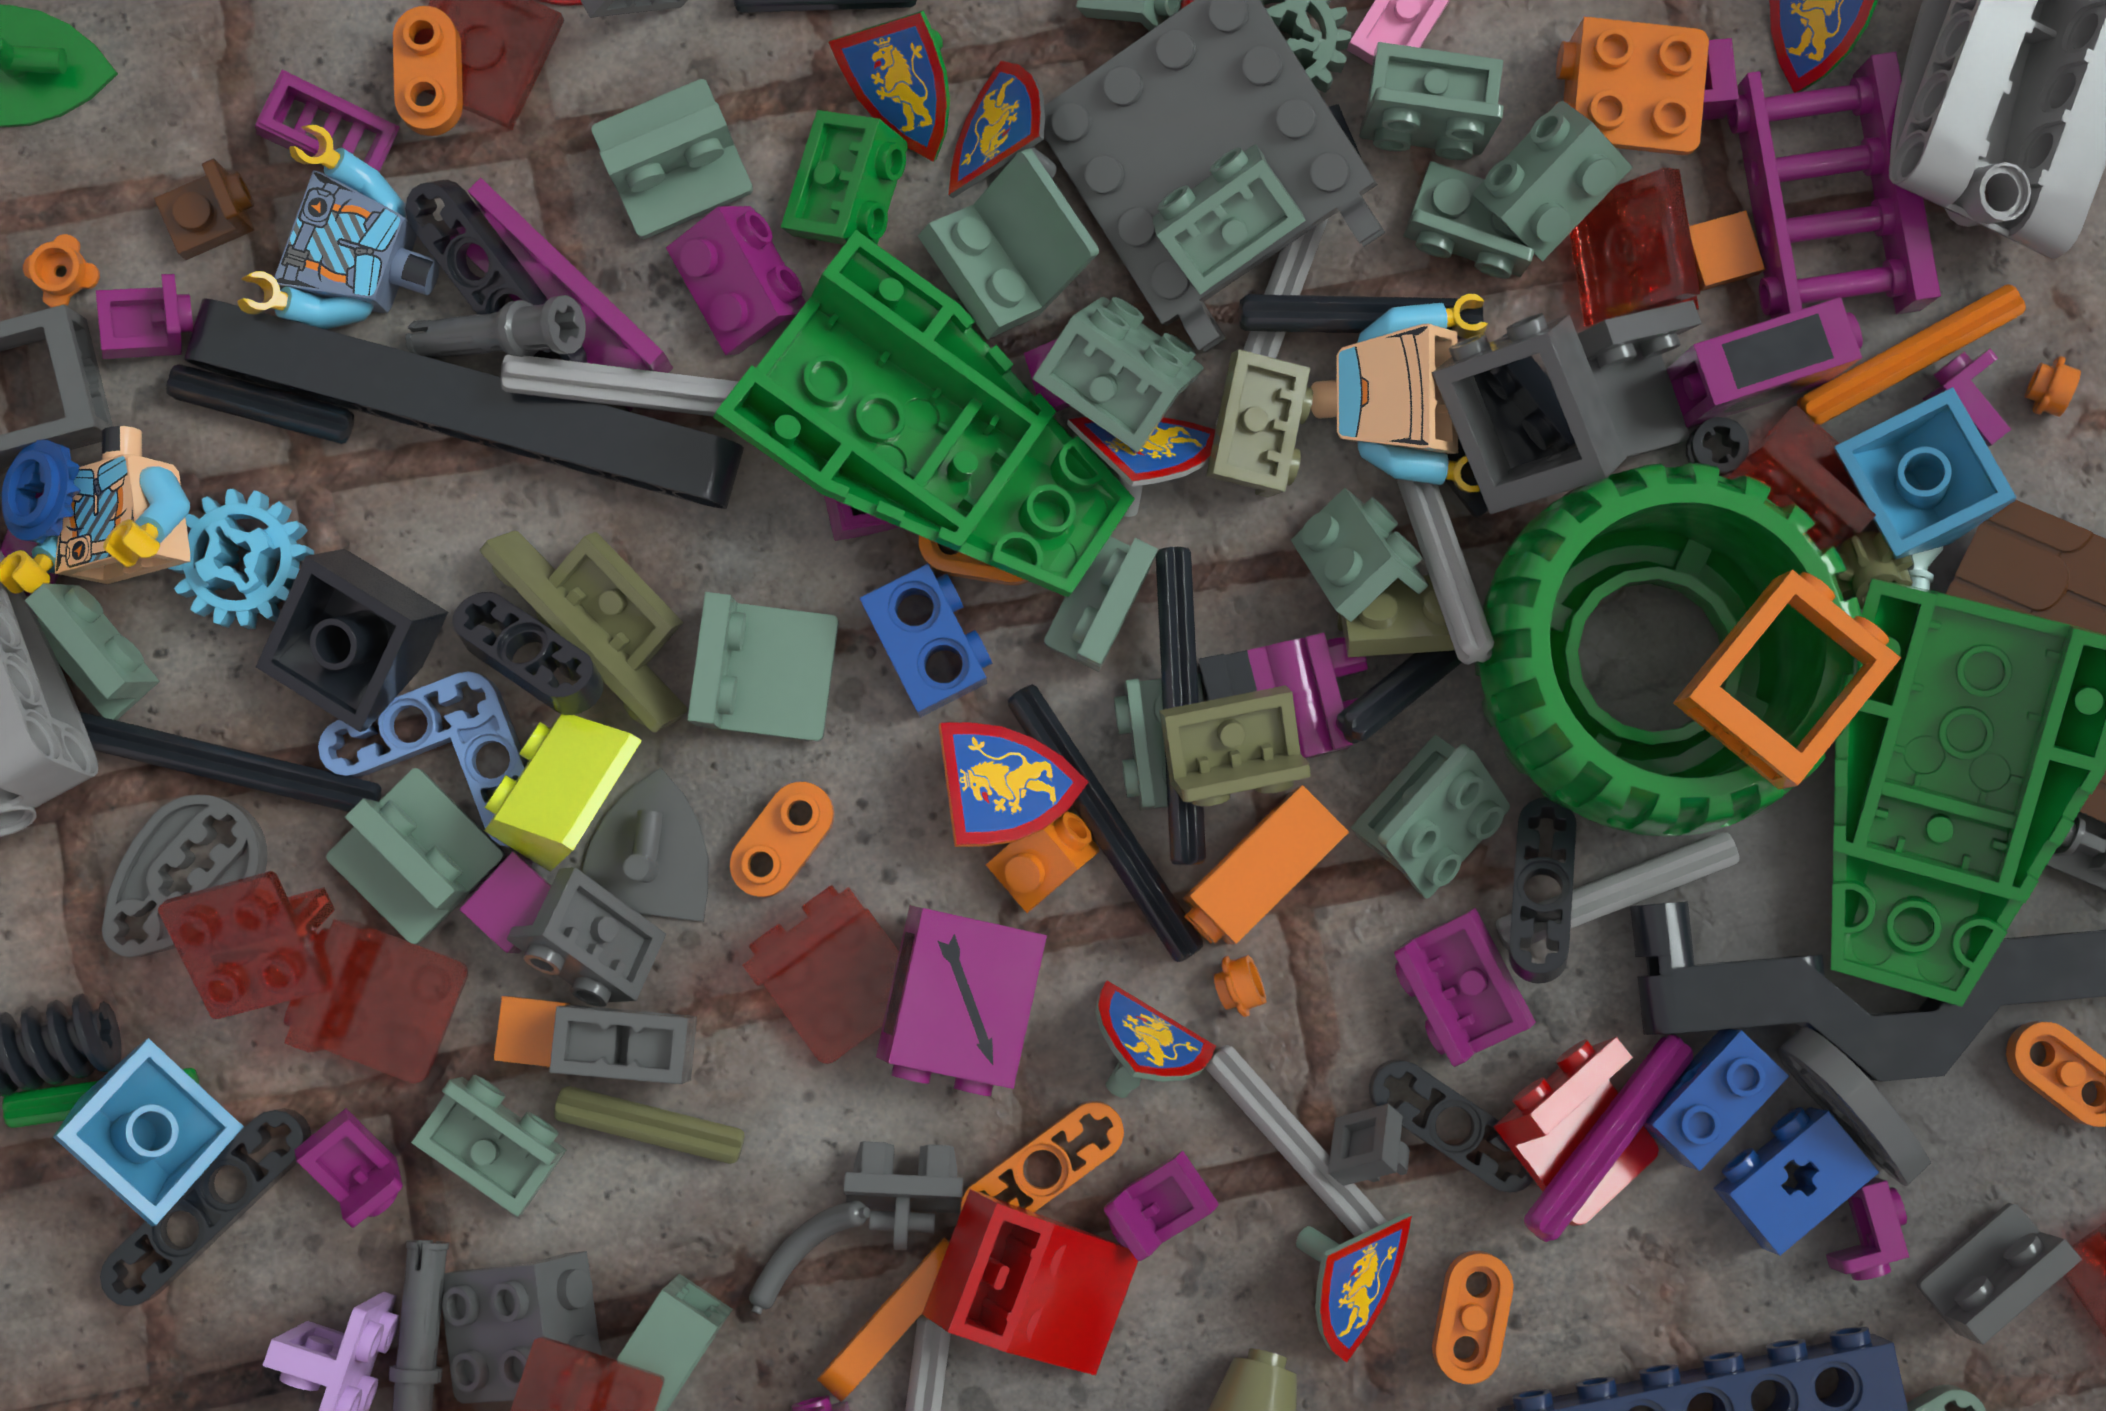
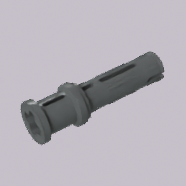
[405,295,586,359]

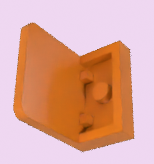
[1555,16,1709,155]

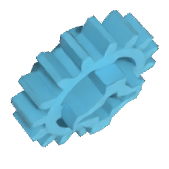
[168,489,314,629]

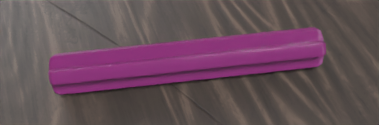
[1524,1034,1693,1242]

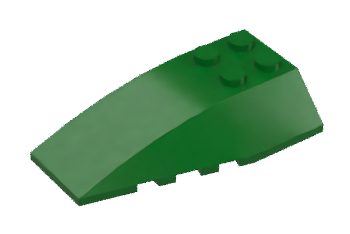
[713,230,1135,598]
[1831,578,2106,1007]

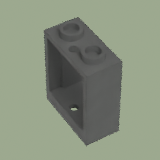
[0,304,113,469]
[1432,313,1626,514]

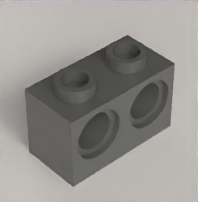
[549,1005,697,1084]

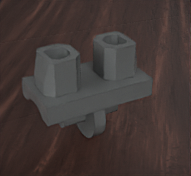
[844,1141,963,1251]

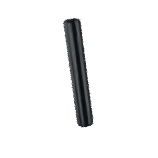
[1238,294,1484,333]

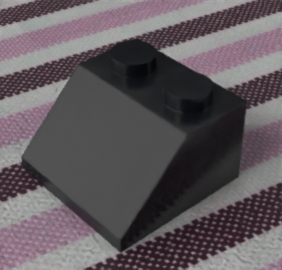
[256,549,449,732]

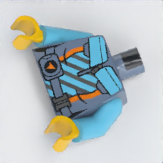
[237,125,440,330]

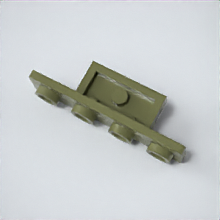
[480,531,688,732]

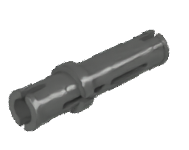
[388,1240,449,1411]

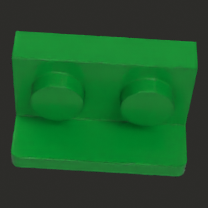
[780,110,908,245]

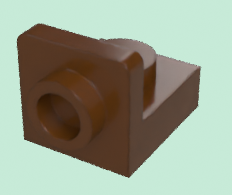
[154,158,255,260]

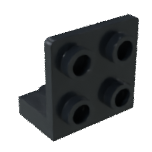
[1445,333,1576,518]

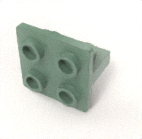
[1359,42,1504,160]
[591,79,753,240]
[1350,734,1510,899]
[326,768,505,944]

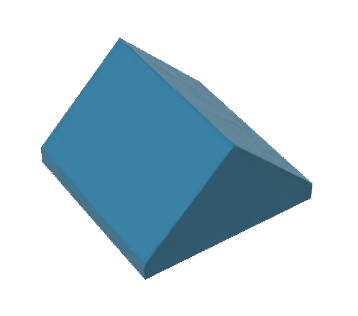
[1834,387,2017,559]
[53,1038,244,1227]

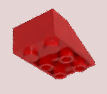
[922,1189,1138,1376]

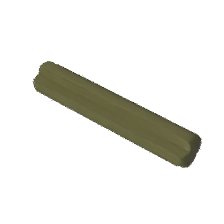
[554,1086,745,1164]

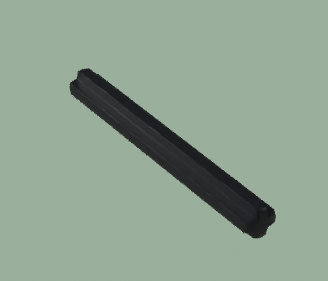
[1156,546,1206,866]
[1008,684,1203,962]
[79,712,382,812]

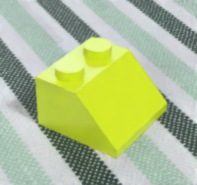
[484,714,642,872]

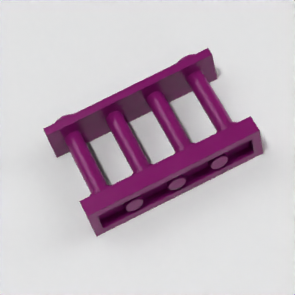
[1727,51,1941,319]

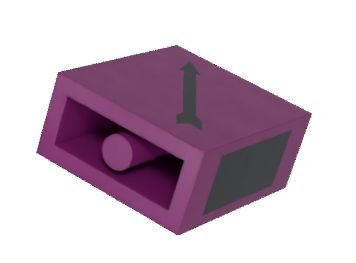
[1666,297,1863,429]
[876,905,1047,1096]

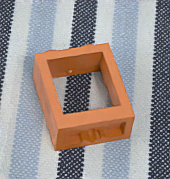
[1673,570,1901,790]
[1182,785,1349,944]

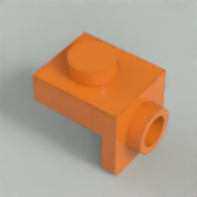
[986,811,1100,913]

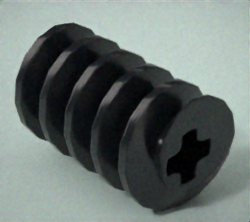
[0,993,121,1097]

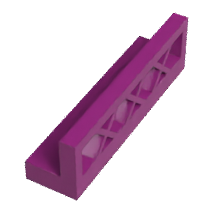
[450,177,673,412]

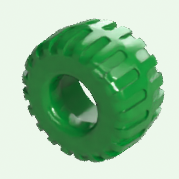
[1474,463,1863,837]

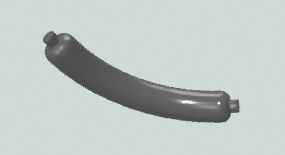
[749,1200,871,1315]

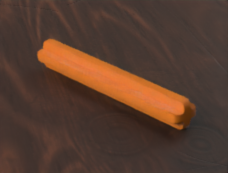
[1797,284,2026,428]

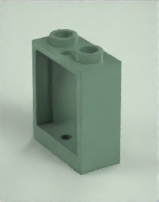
[583,1274,733,1411]

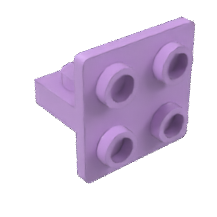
[263,1292,399,1411]

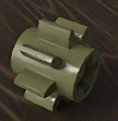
[1835,531,1913,609]

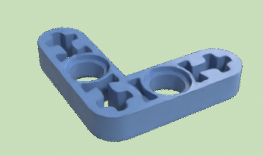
[318,671,527,847]

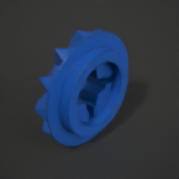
[2,440,81,544]

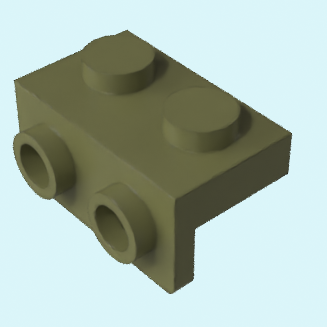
[1336,574,1455,657]
[1159,685,1311,806]

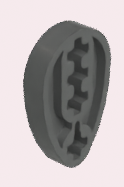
[102,795,268,957]
[1777,1026,1931,1186]

